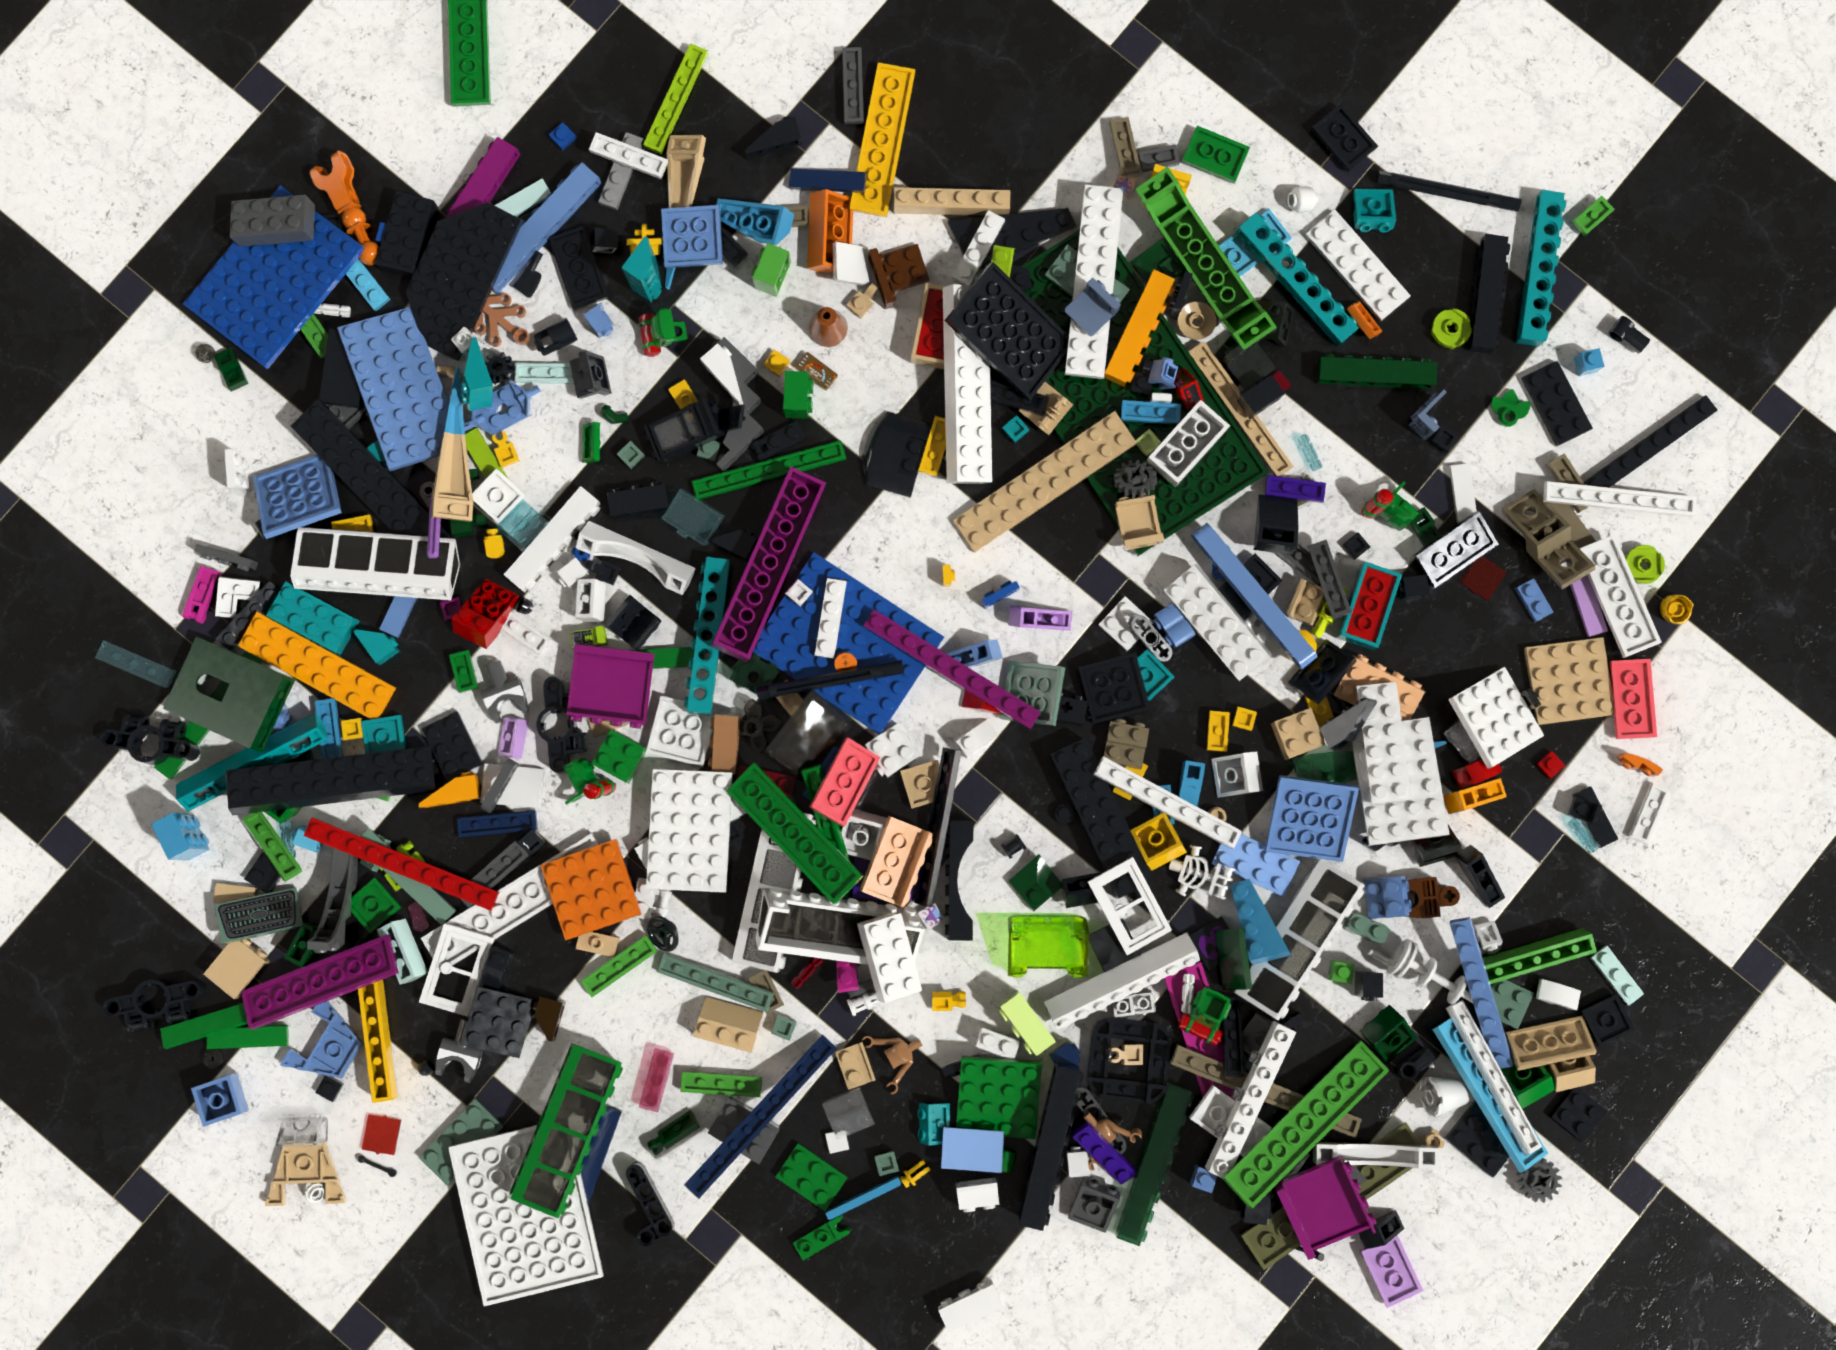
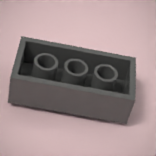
[230,195,315,247]

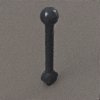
[358,1155,397,1177]

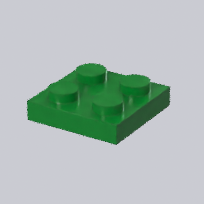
[351,877,402,934]

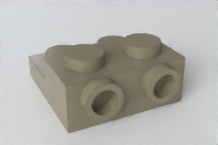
[1104,719,1149,770]

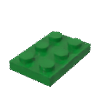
[1182,125,1250,184]
[776,1143,848,1211]

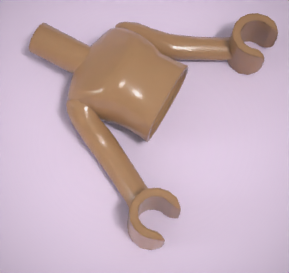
[862,1035,923,1094]
[1083,1112,1142,1171]

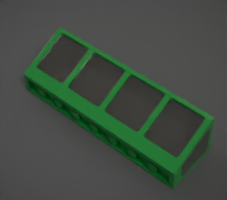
[508,1043,623,1219]

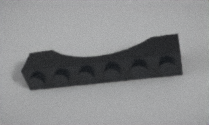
[945,821,974,941]

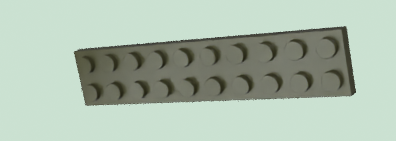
[1240,1122,1421,1270]

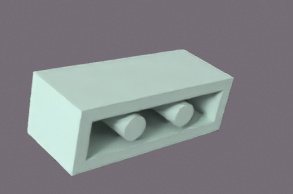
[377,919,428,985]

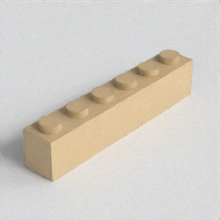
[894,187,1010,216]

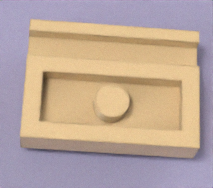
[835,1042,876,1090]

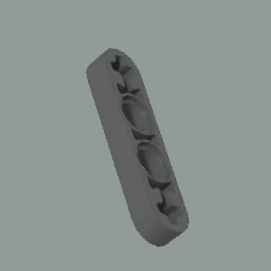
[1077,1087,1126,1154]

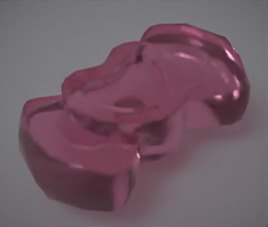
[408,902,429,931]

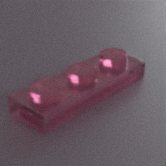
[639,1048,675,1113]

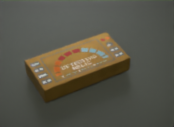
[796,352,838,391]

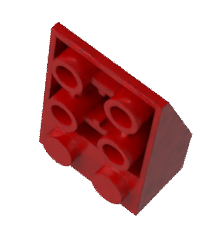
[452,579,519,649]

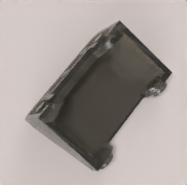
[765,690,852,783]

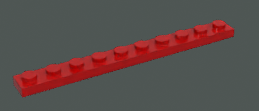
[303,817,500,911]

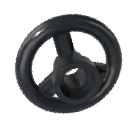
[647,915,679,952]

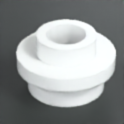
[305,1183,325,1203]

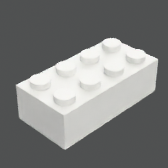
[1146,400,1230,487]
[857,912,922,1003]

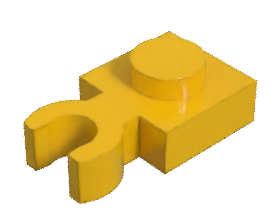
[492,431,520,468]

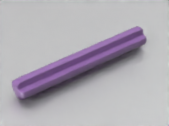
[427,493,441,558]

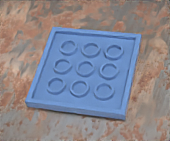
[253,454,342,539]
[1264,775,1359,862]

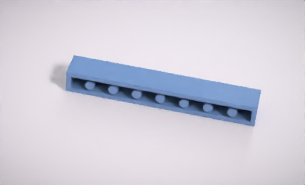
[492,163,602,294]

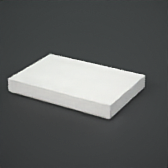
[480,763,545,809]

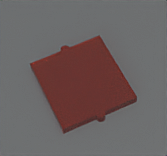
[1461,556,1507,601]
[362,1114,402,1155]

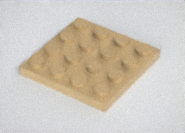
[1524,637,1615,725]

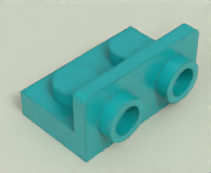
[918,1103,950,1145]

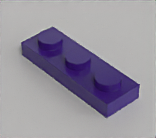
[1265,475,1326,503]

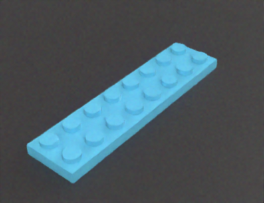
[1432,1017,1548,1173]

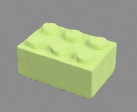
[999,991,1056,1056]

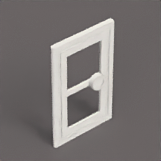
[1087,857,1172,955]
[419,923,495,1017]

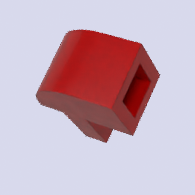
[1452,758,1503,790]

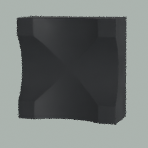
[1087,918,1141,972]

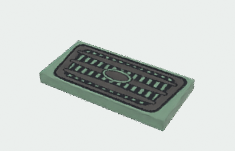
[215,888,303,944]

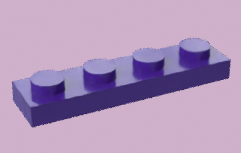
[1072,1121,1137,1185]

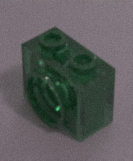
[729,652,780,700]

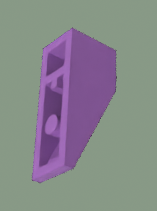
[1008,606,1073,631]

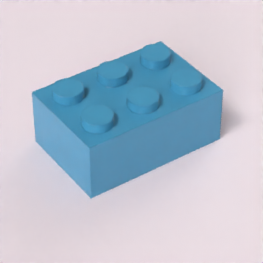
[151,813,210,861]

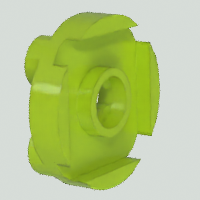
[1431,309,1472,349]
[1625,545,1665,584]

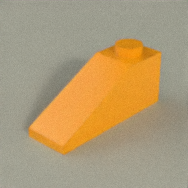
[419,772,481,808]
[1443,778,1507,814]

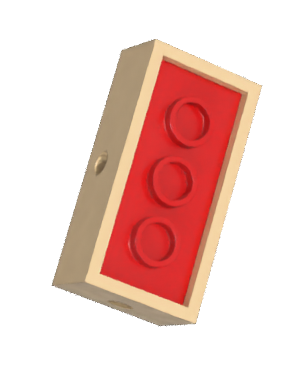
[911,283,946,369]

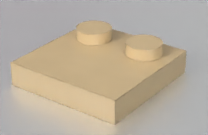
[900,760,939,809]

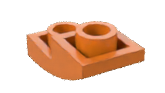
[1616,753,1663,777]

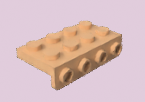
[1333,654,1425,721]
[859,816,932,907]

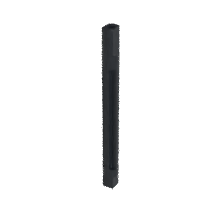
[1377,170,1522,212]
[756,660,904,700]

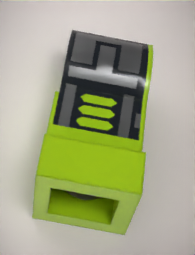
[569,626,608,649]

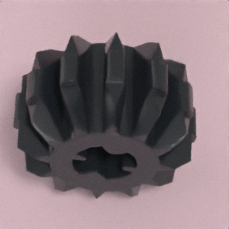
[485,352,515,385]

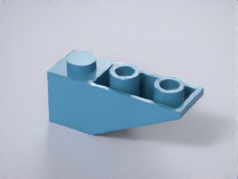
[1174,760,1205,821]

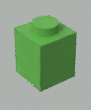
[1327,960,1355,984]

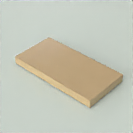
[1505,1016,1597,1071]

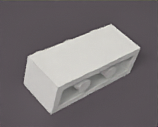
[938,1280,1004,1333]

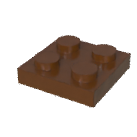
[883,244,929,292]

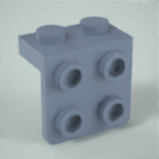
[1065,277,1121,336]

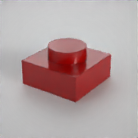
[1536,751,1566,779]

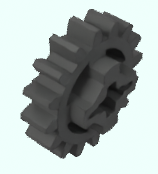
[1114,460,1157,499]
[1516,1158,1562,1203]

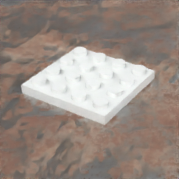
[1448,667,1544,769]

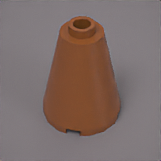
[809,307,848,348]

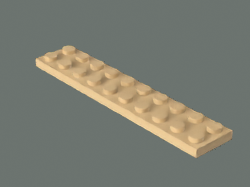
[953,411,1137,553]

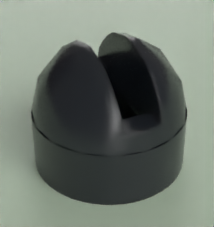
[517,597,534,614]
[418,1058,435,1076]

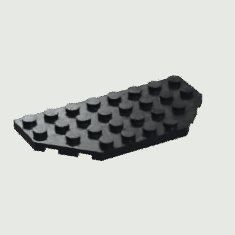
[406,202,524,361]

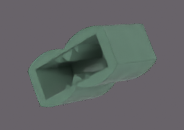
[1343,914,1390,943]

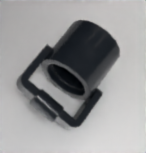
[534,317,578,356]

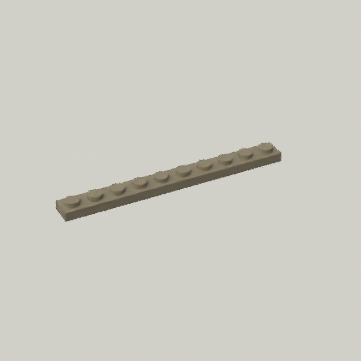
[1170,1045,1362,1138]

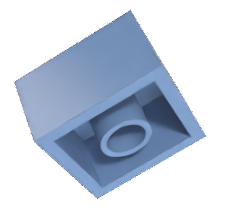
[191,1073,249,1127]

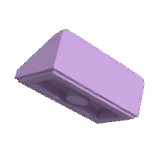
[498,717,528,759]

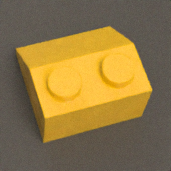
[1130,813,1187,871]

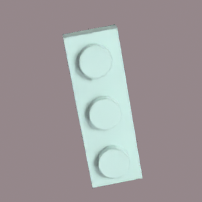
[1590,945,1644,1006]

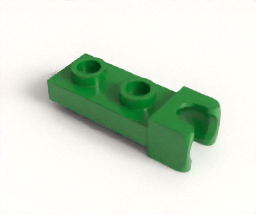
[793,1214,851,1260]

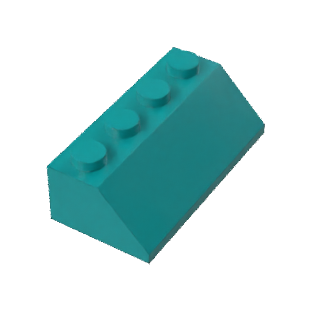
[622,236,662,303]

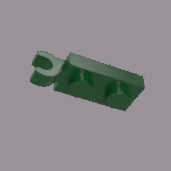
[647,1110,700,1156]

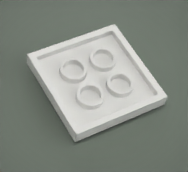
[646,696,719,767]

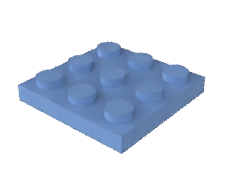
[661,205,723,268]

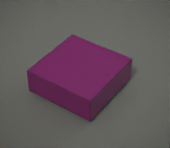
[440,597,462,622]

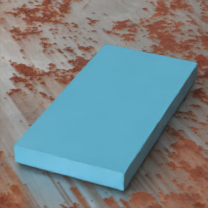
[1219,208,1292,277]

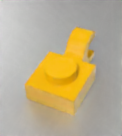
[932,991,966,1011]

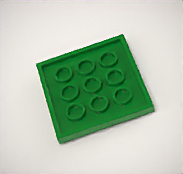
[956,1056,1042,1139]

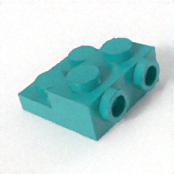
[1353,189,1396,233]

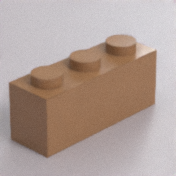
[708,712,740,775]

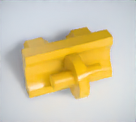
[626,224,663,255]

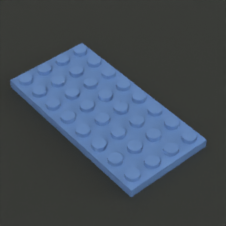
[337,307,449,471]

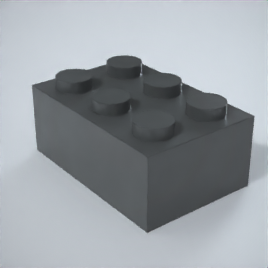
[708,1096,781,1164]

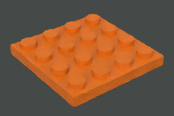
[541,839,642,941]

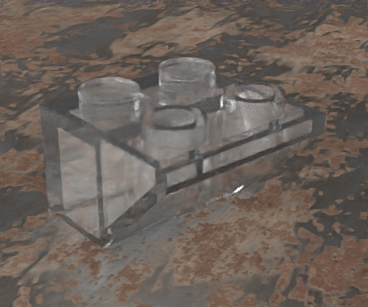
[822,1087,875,1140]

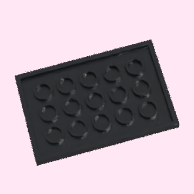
[944,262,1069,400]

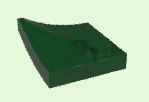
[1129,238,1185,284]
[1008,854,1062,912]

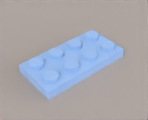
[1211,834,1300,897]

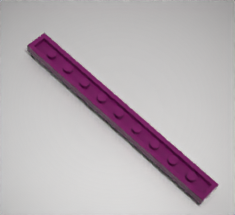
[863,610,1041,730]

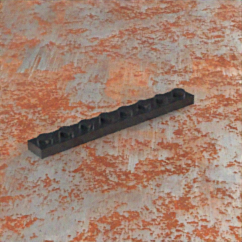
[1584,395,1718,488]
[914,747,961,907]

